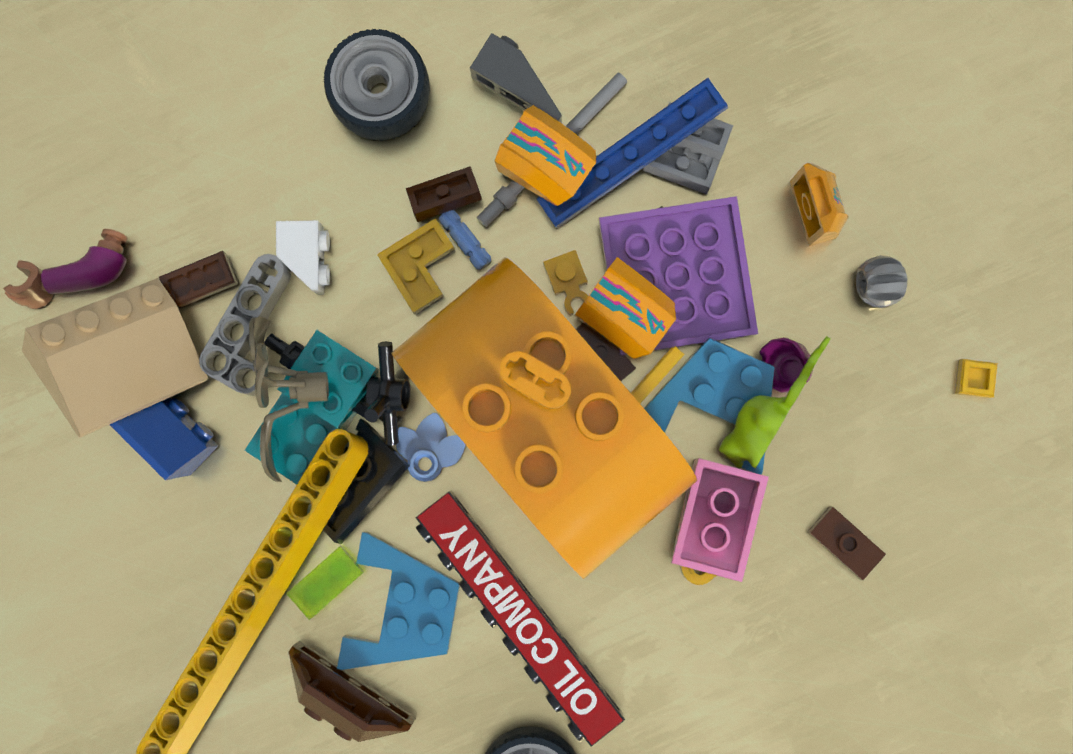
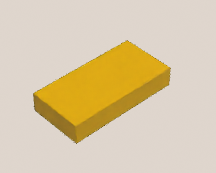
[631,346,685,404]

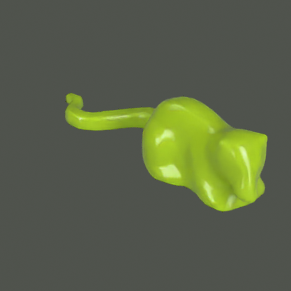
[719,336,831,469]

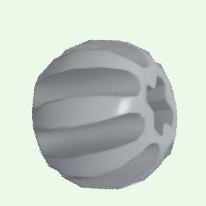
[856,255,907,308]

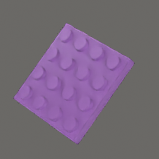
[598,196,758,355]

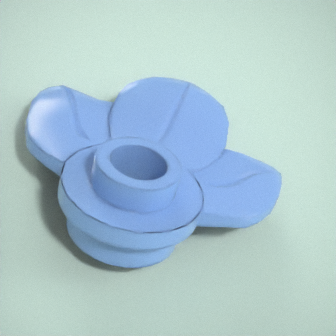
[396,413,466,482]

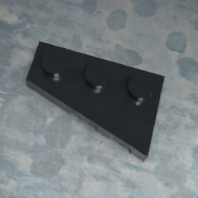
[323,418,410,544]

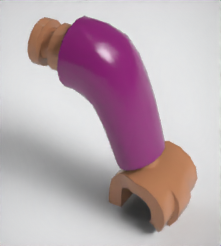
[3,229,128,309]

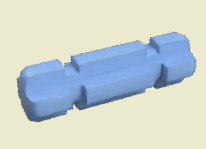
[439,210,491,270]

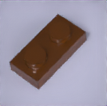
[406,166,482,222]

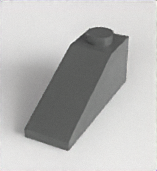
[470,33,562,123]

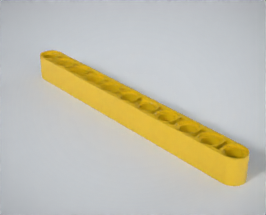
[136,429,368,754]

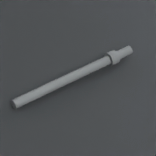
[476,72,627,227]

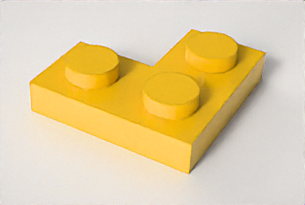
[377,218,455,314]

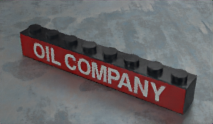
[415,491,625,747]

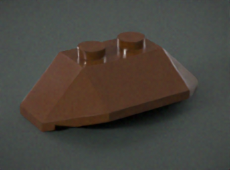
[288,641,416,742]

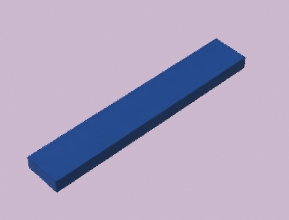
[537,78,728,228]

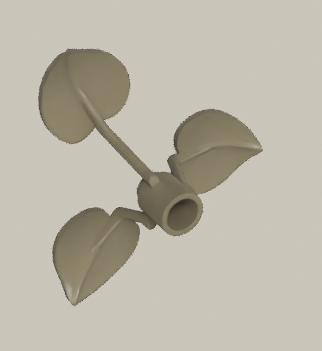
[249,317,329,482]

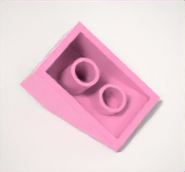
[671,458,769,582]

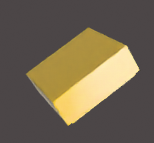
[955,359,998,398]

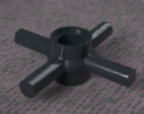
[364,341,411,445]

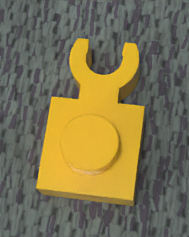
[543,250,588,316]

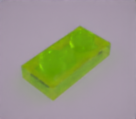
[286,546,364,620]

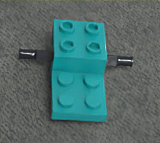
[244,330,403,485]

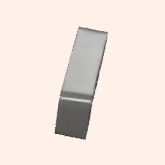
[199,254,291,396]

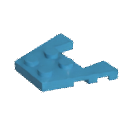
[644,338,775,475]
[337,532,460,670]

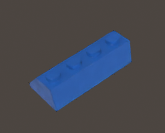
[110,397,219,480]

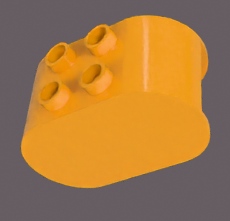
[391,257,697,579]

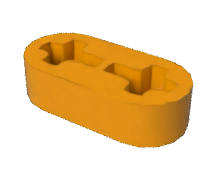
[499,351,571,409]

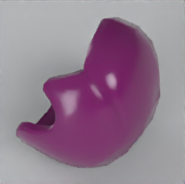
[759,337,813,393]

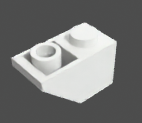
[276,220,330,295]

